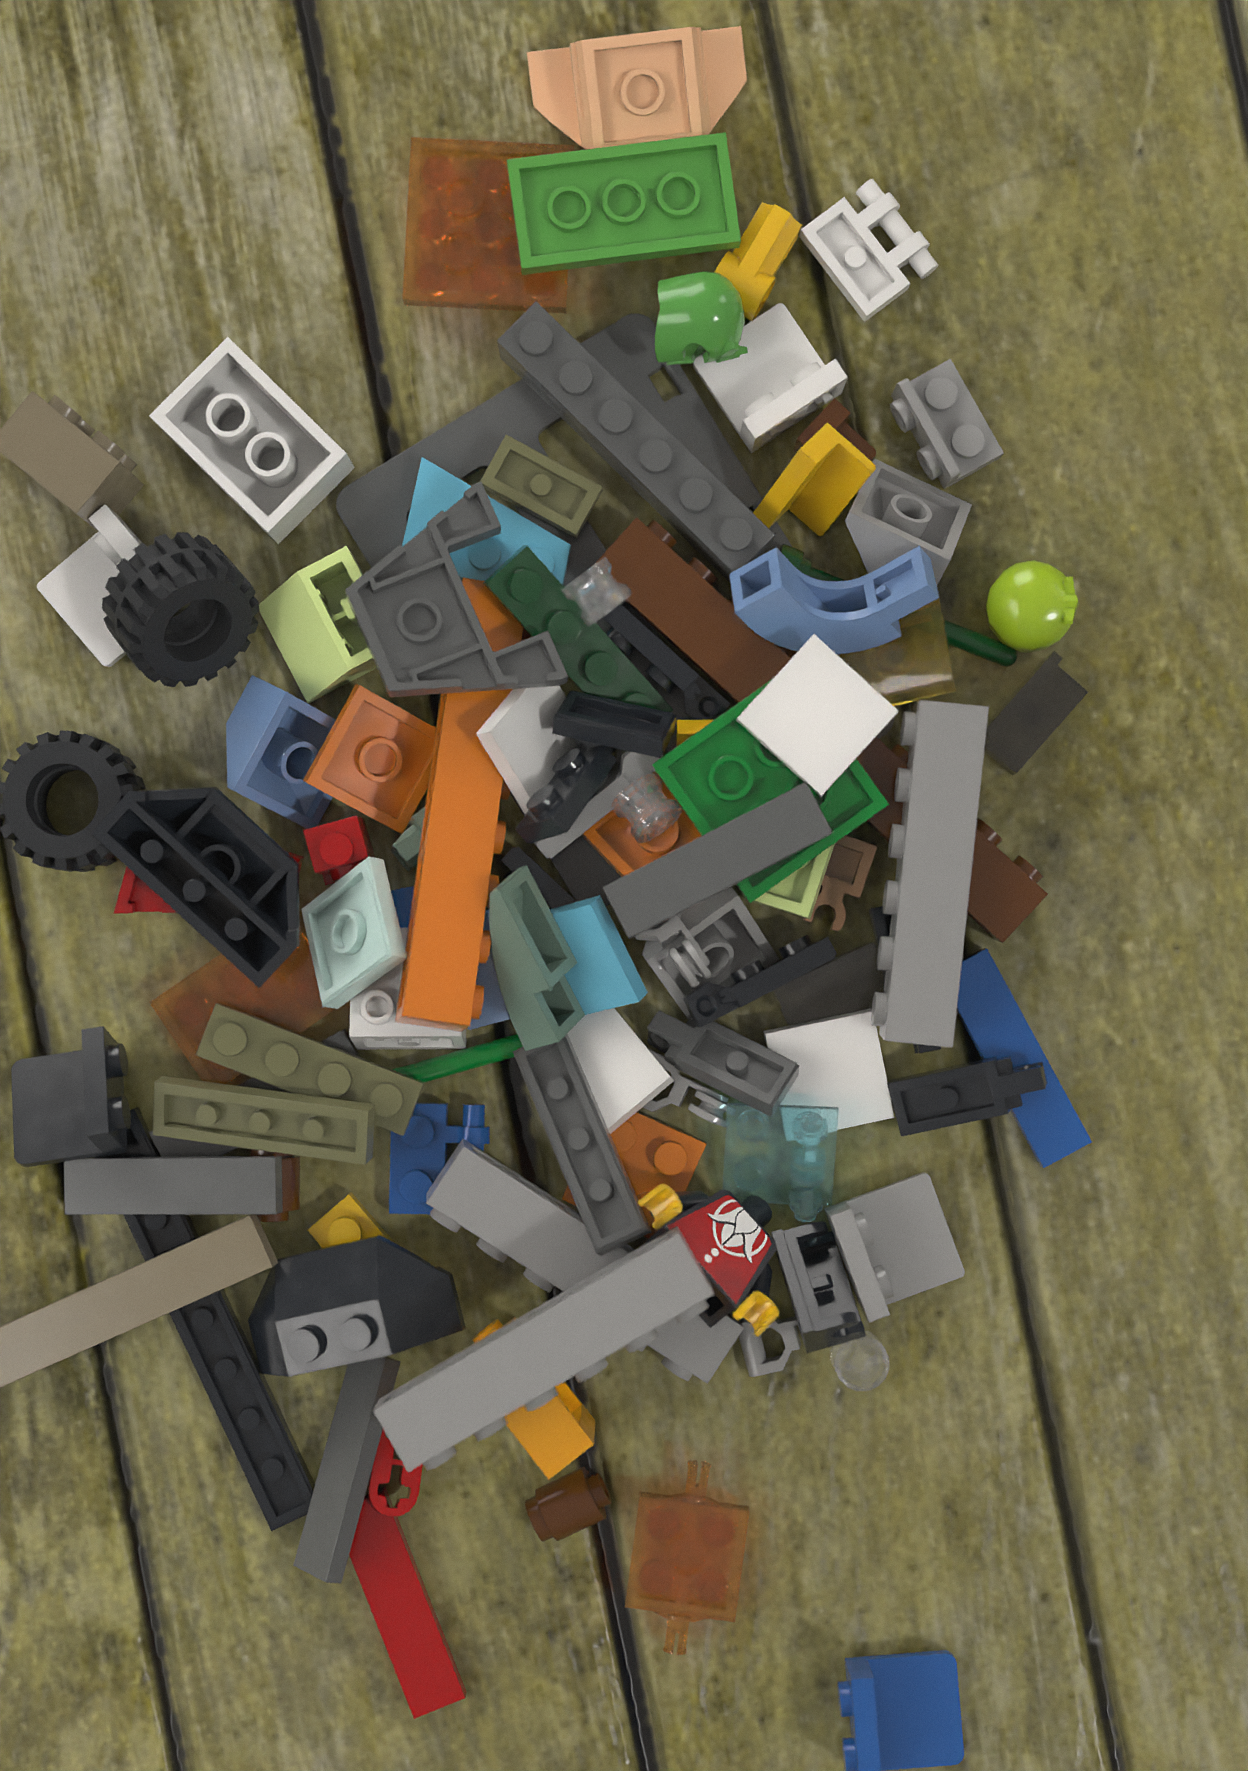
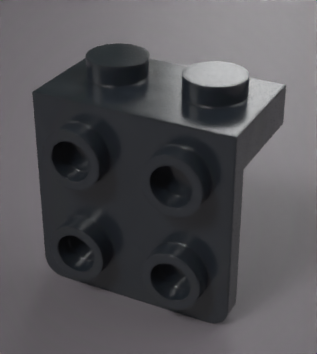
[11,1026,131,1167]

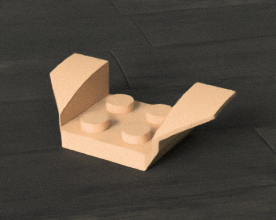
[527,26,747,150]

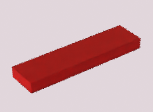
[349,1487,467,1719]

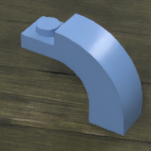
[729,546,939,654]

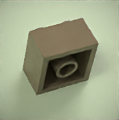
[0,391,144,531]

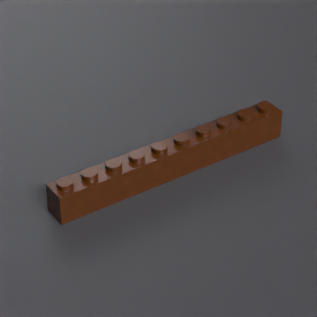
[592,517,1048,943]

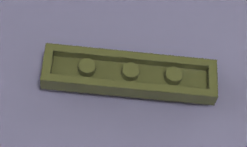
[196,1003,425,1136]
[153,1076,375,1165]

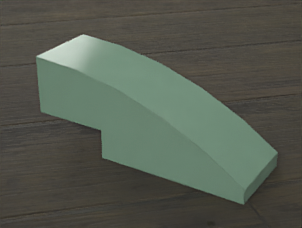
[489,865,585,1051]

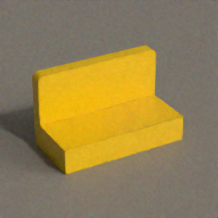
[753,423,876,536]

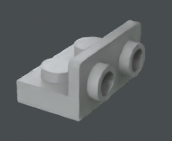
[890,359,1004,489]

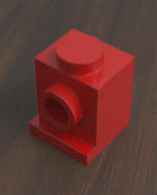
[303,815,375,886]

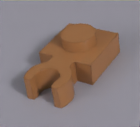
[803,835,877,932]

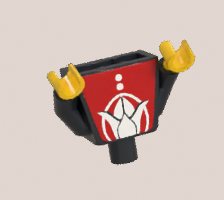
[637,1184,779,1338]

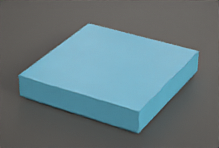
[550,895,648,1015]

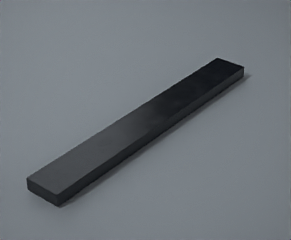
[98,1107,315,1531]

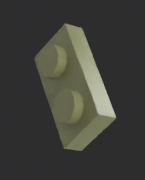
[480,435,603,539]

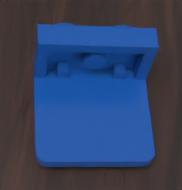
[837,1650,964,1771]

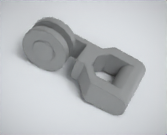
[635,912,712,988]
[643,1048,736,1128]
[739,1316,801,1377]

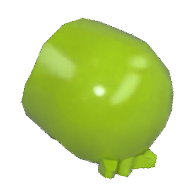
[986,560,1079,653]

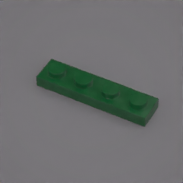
[483,545,673,712]

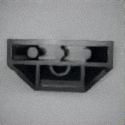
[91,787,299,988]
[248,1235,466,1377]

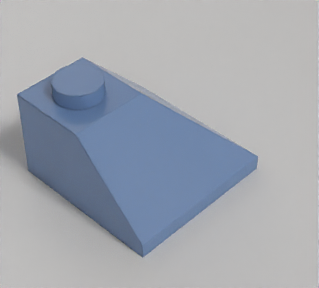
[226,675,336,829]

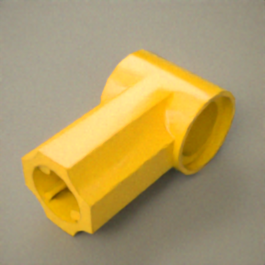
[715,202,802,321]

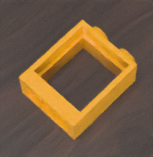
[472,1317,595,1480]

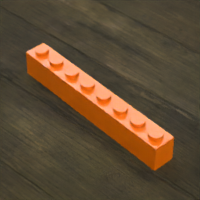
[395,577,530,1032]

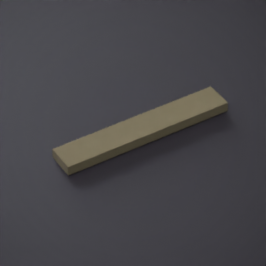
[0,1214,278,1387]

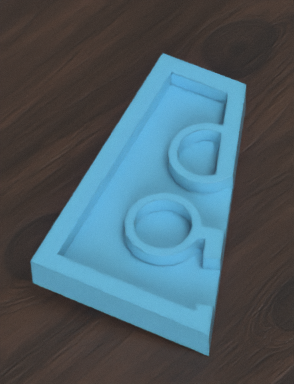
[402,457,571,585]

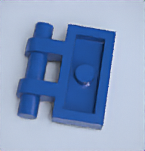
[389,1102,490,1214]

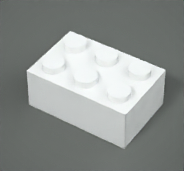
[149,337,355,544]

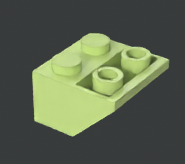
[259,546,377,704]

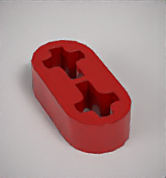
[367,1429,423,1517]

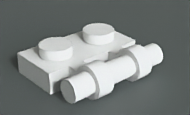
[799,179,939,322]

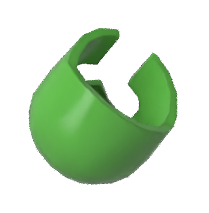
[655,271,748,365]

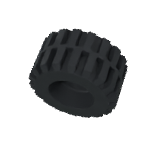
[102,532,260,687]
[0,731,146,872]

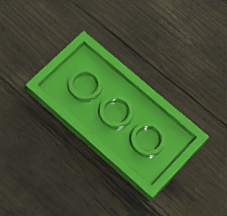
[507,132,741,275]

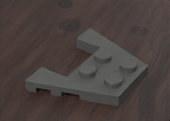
[345,482,568,697]

